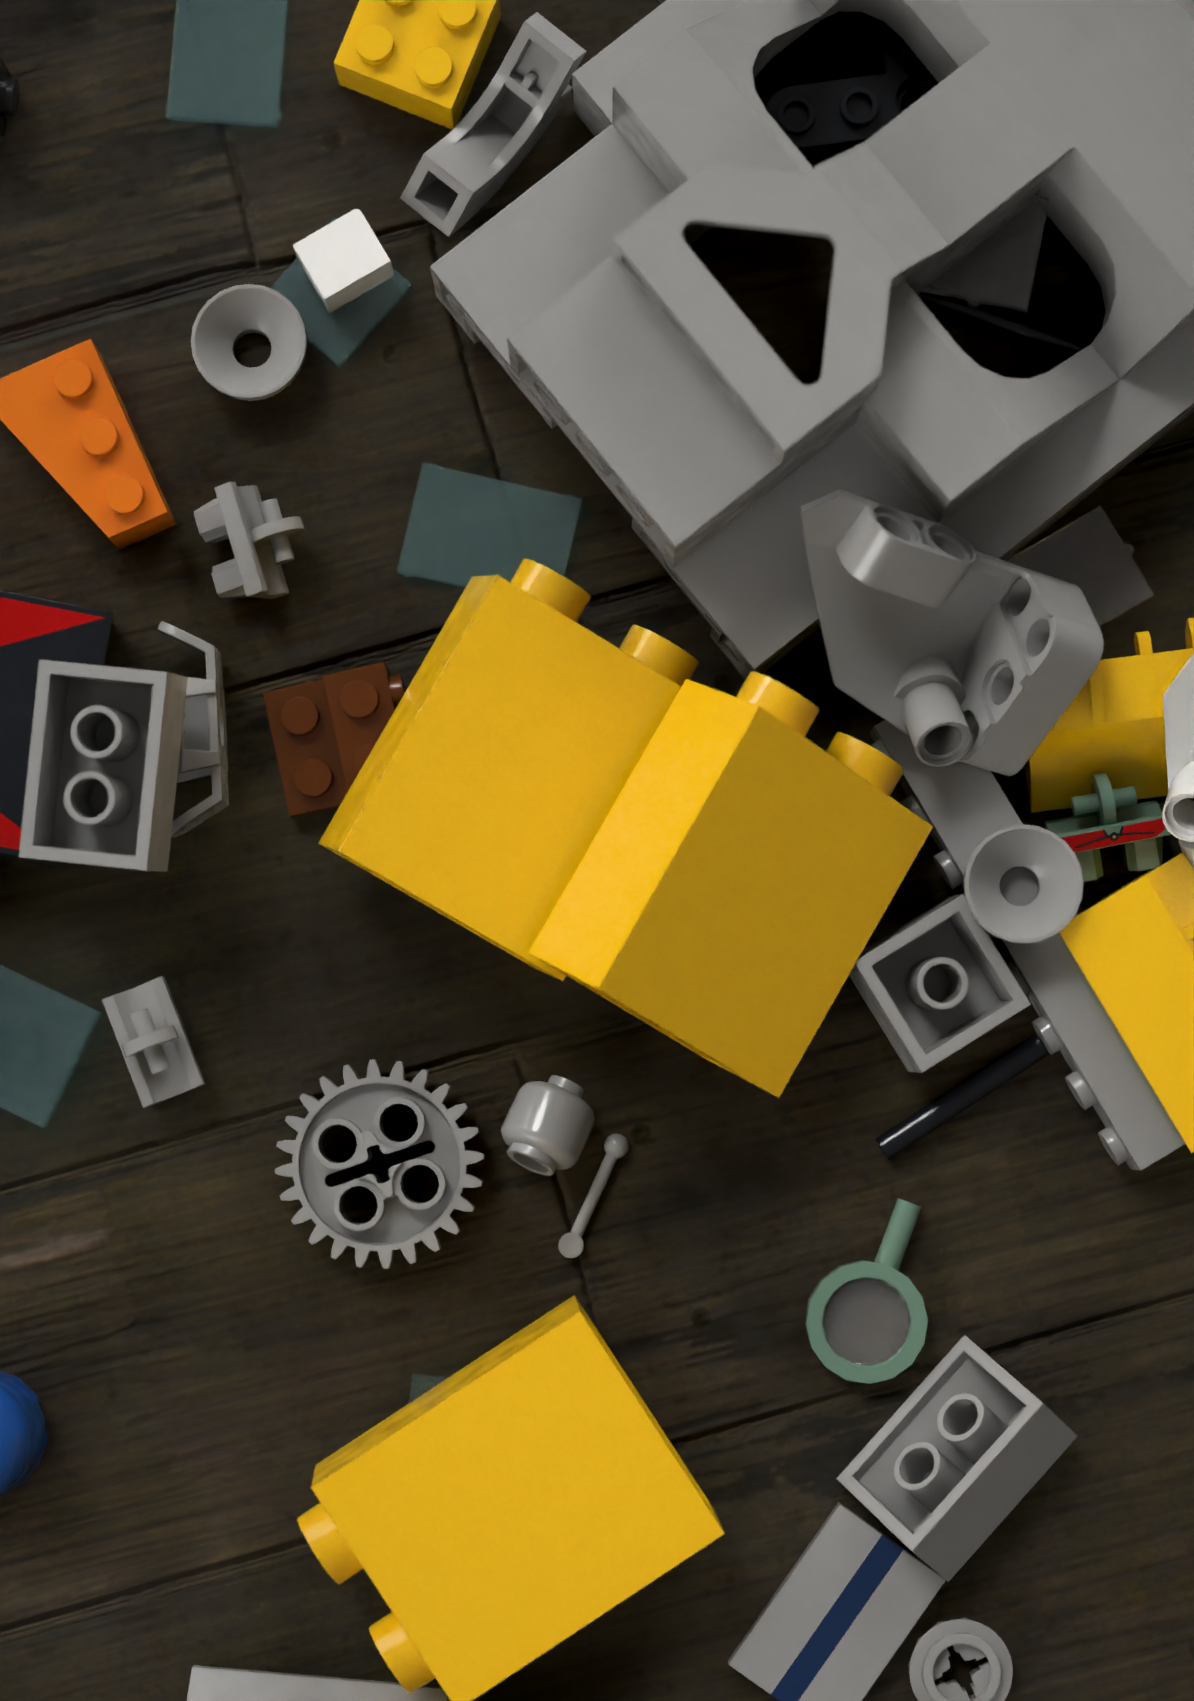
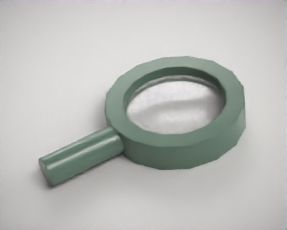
[805,1198,928,1384]

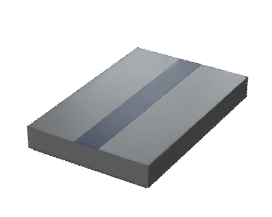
[728,1502,946,1701]

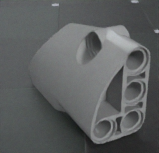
[800,489,1104,776]

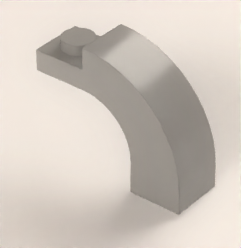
[400,12,587,237]

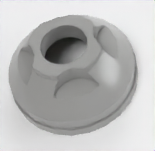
[191,284,307,401]
[963,824,1084,944]

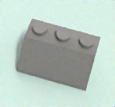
[836,1335,1078,1582]

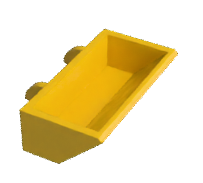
[1024,618,1194,813]
[1059,852,1194,1153]

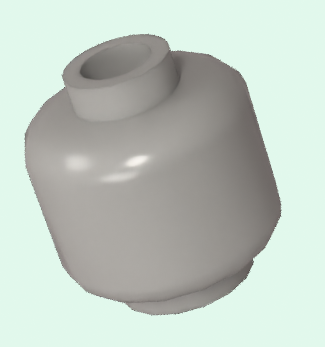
[501,1075,595,1176]

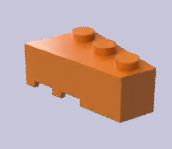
[0,338,177,550]

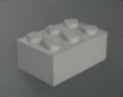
[19,660,188,872]

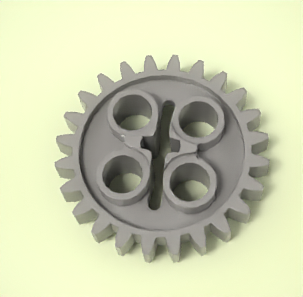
[275,1059,485,1269]

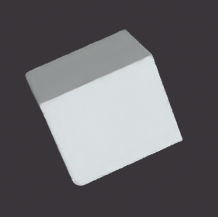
[292,209,394,313]

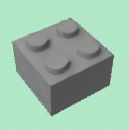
[849,894,1031,1073]

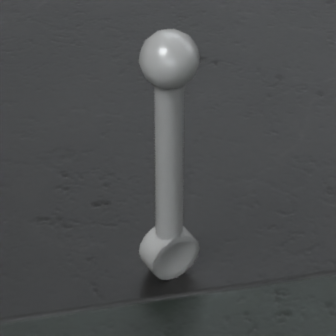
[558,1133,629,1258]

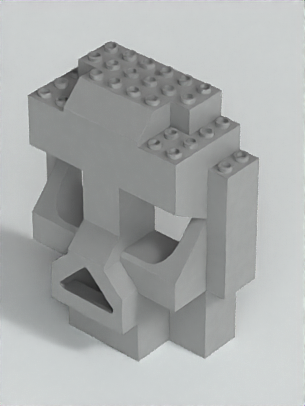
[430,0,1194,680]

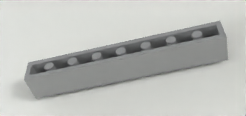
[870,720,1185,1171]

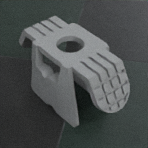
[157,621,229,838]

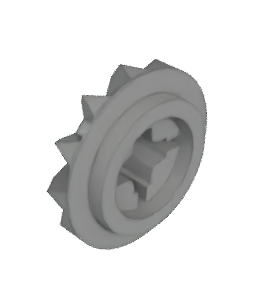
[908,1617,1013,1701]

